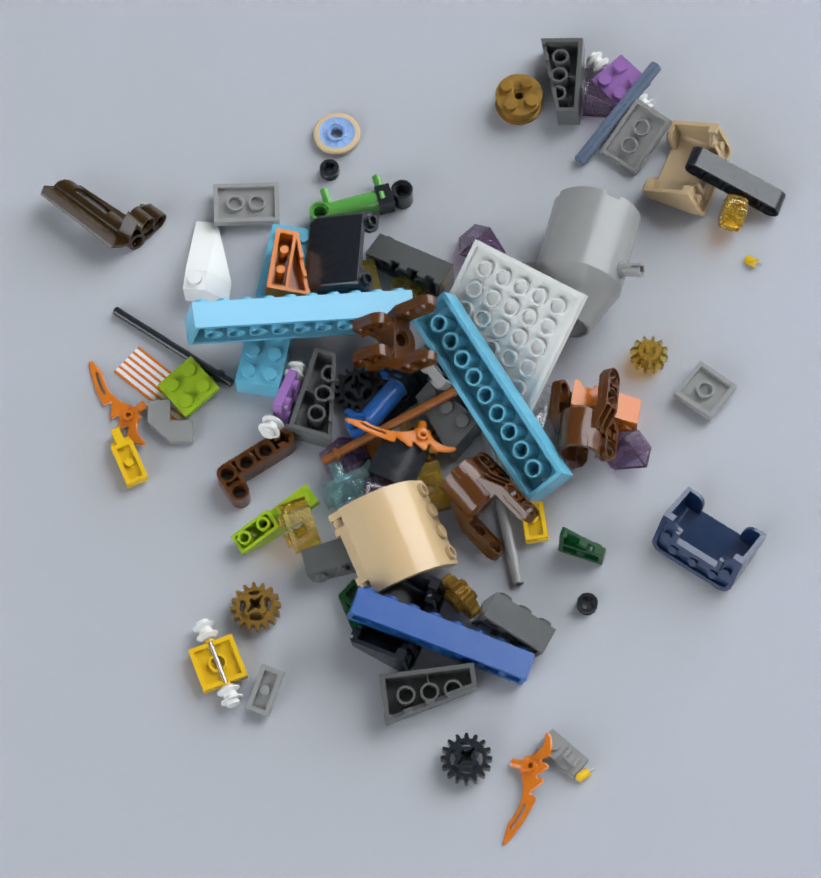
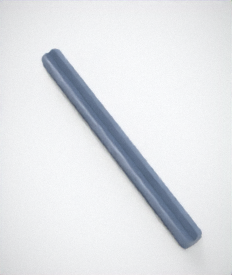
[575,61,661,166]

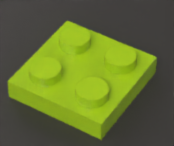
[157,356,221,419]

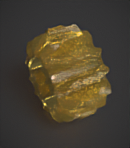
[718,194,749,232]
[630,335,668,374]

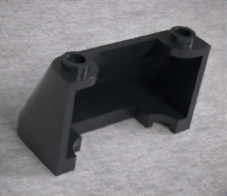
[306,211,379,295]
[350,573,445,672]

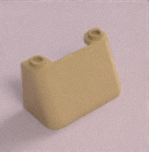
[642,120,731,216]

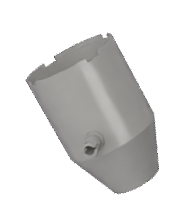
[522,186,645,338]

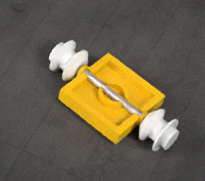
[188,619,249,708]

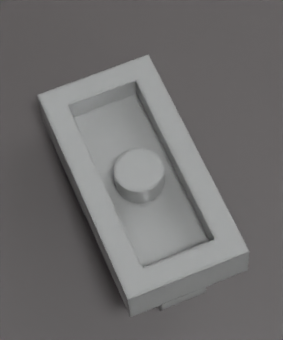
[246,664,285,717]
[537,728,589,778]

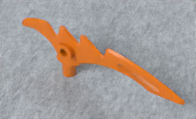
[89,361,148,445]
[345,418,456,452]
[503,733,552,845]

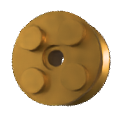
[495,74,543,125]

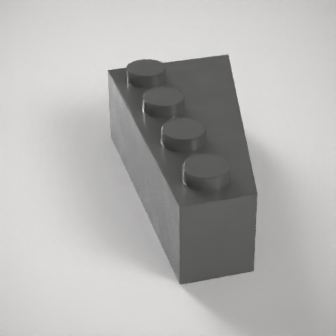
[541,38,585,125]
[366,233,454,298]
[288,347,337,449]
[301,538,356,583]
[380,663,477,726]

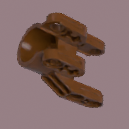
[352,295,437,374]
[548,368,620,468]
[439,452,539,561]

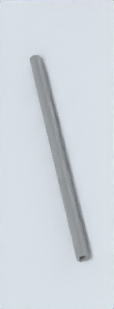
[480,431,524,586]

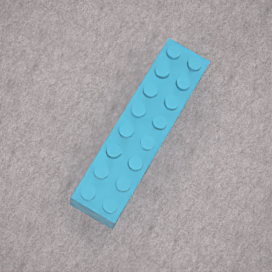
[235,224,310,398]

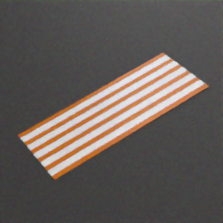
[114,346,184,420]

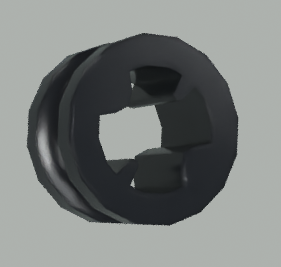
[320,159,339,181]
[577,593,598,615]

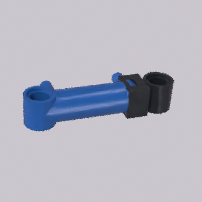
[344,369,429,445]

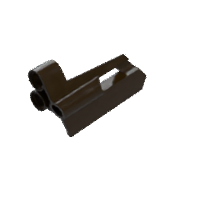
[40,179,166,250]

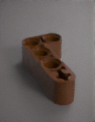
[217,428,296,508]

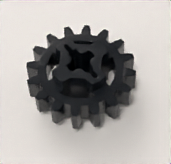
[334,366,383,412]
[440,733,492,786]

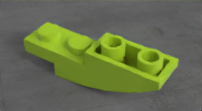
[230,484,321,555]

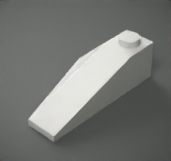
[183,221,232,301]

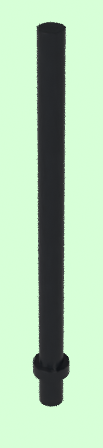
[113,307,235,387]

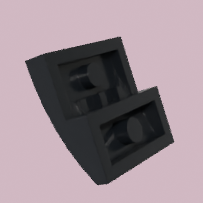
[368,438,429,485]

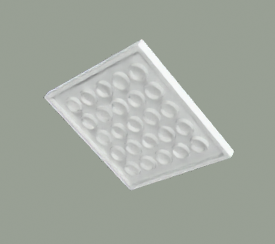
[422,239,588,411]

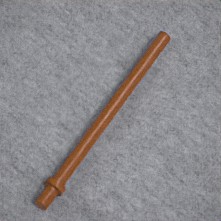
[320,387,457,465]

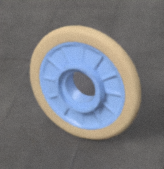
[313,113,360,155]

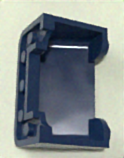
[652,487,767,591]

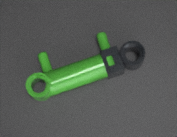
[309,174,413,222]

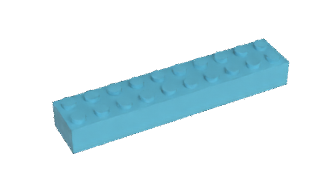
[185,288,413,345]
[412,292,574,503]

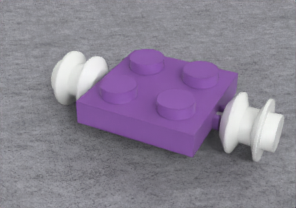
[586,52,655,109]
[258,361,307,439]

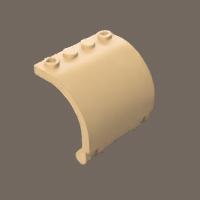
[328,480,458,594]

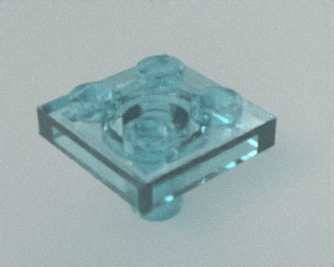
[322,461,369,510]

